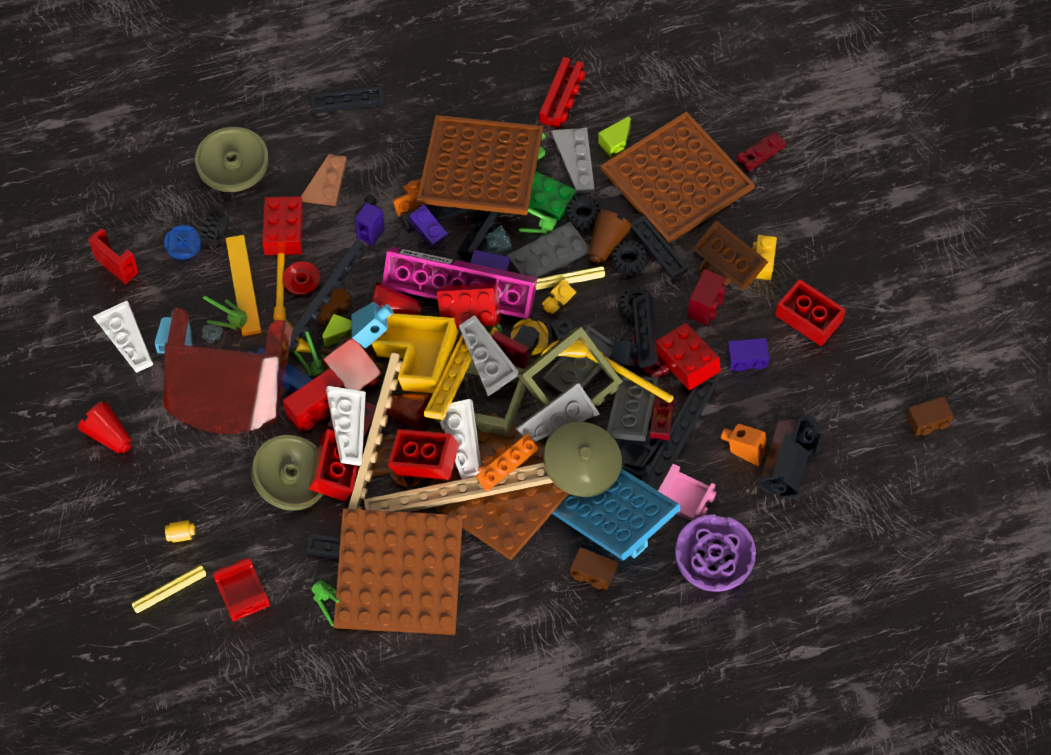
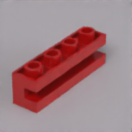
[540,57,586,129]

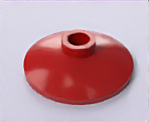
[283,262,320,295]

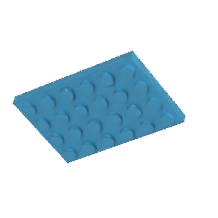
[552,468,681,561]

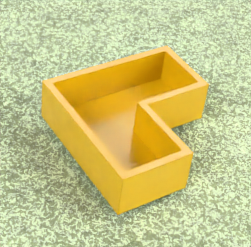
[372,313,458,393]

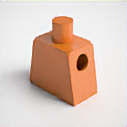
[721,424,767,466]

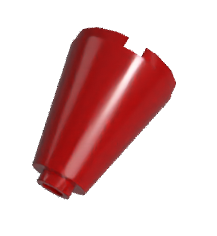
[370,282,421,315]
[78,401,132,454]

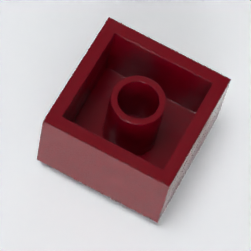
[687,269,727,326]

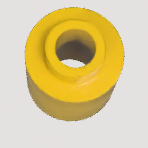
[165,520,195,543]

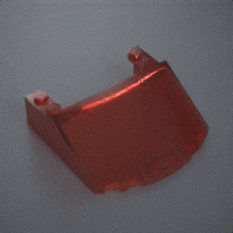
[163,308,292,434]

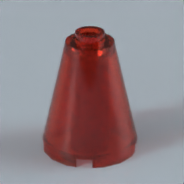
[386,393,433,431]

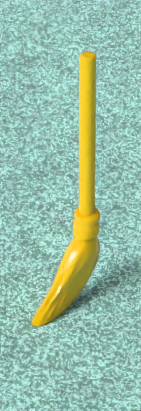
[272,253,311,352]
[541,339,674,403]

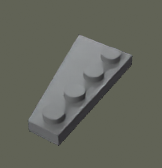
[551,128,595,194]
[459,315,519,396]
[515,382,600,442]

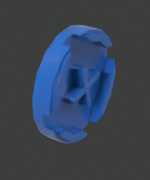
[164,225,202,260]

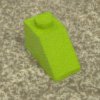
[598,116,631,158]

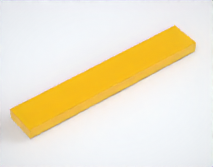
[226,235,261,336]
[424,334,472,420]

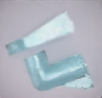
[486,226,512,253]

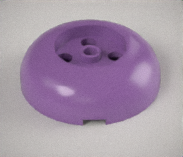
[675,515,756,592]

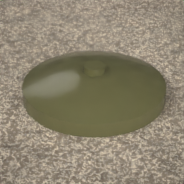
[195,127,269,192]
[543,422,622,497]
[251,435,323,510]

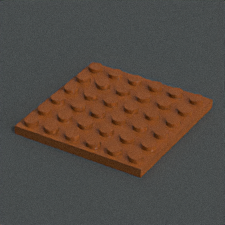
[600,111,755,244]
[417,115,543,215]
[427,413,569,560]
[334,509,463,635]

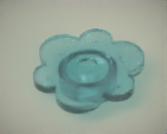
[201,323,223,343]

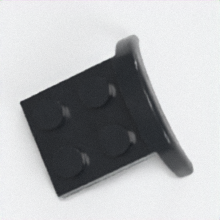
[615,429,664,475]

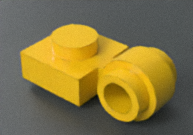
[541,279,577,314]

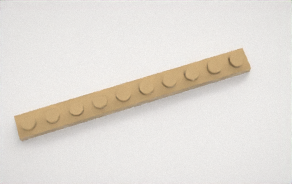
[348,353,403,510]
[364,463,553,512]

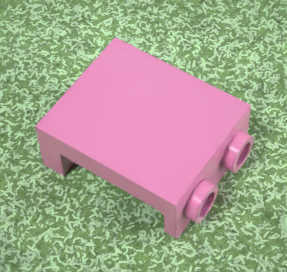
[658,464,717,521]

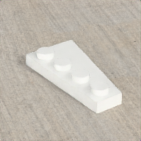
[93,301,154,373]
[326,386,366,466]
[440,399,481,479]

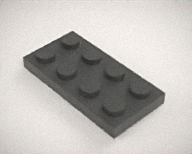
[507,222,589,278]
[542,326,613,394]
[607,375,658,441]

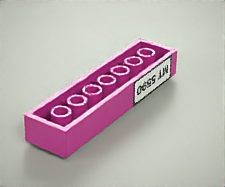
[382,247,538,319]

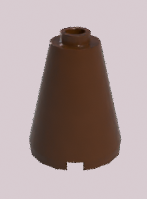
[588,209,632,263]

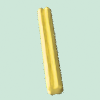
[536,266,605,290]
[132,565,206,613]

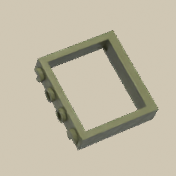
[518,327,623,408]
[434,359,526,437]

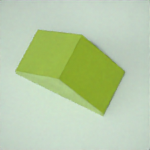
[322,314,352,347]

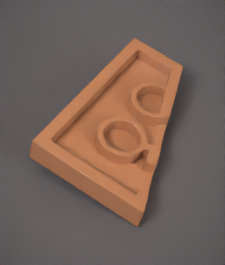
[302,154,347,206]

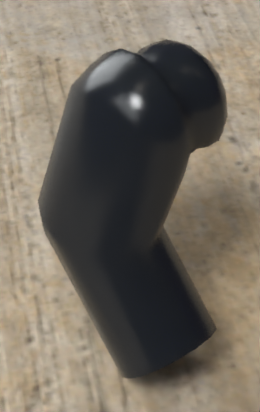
[355,195,377,215]

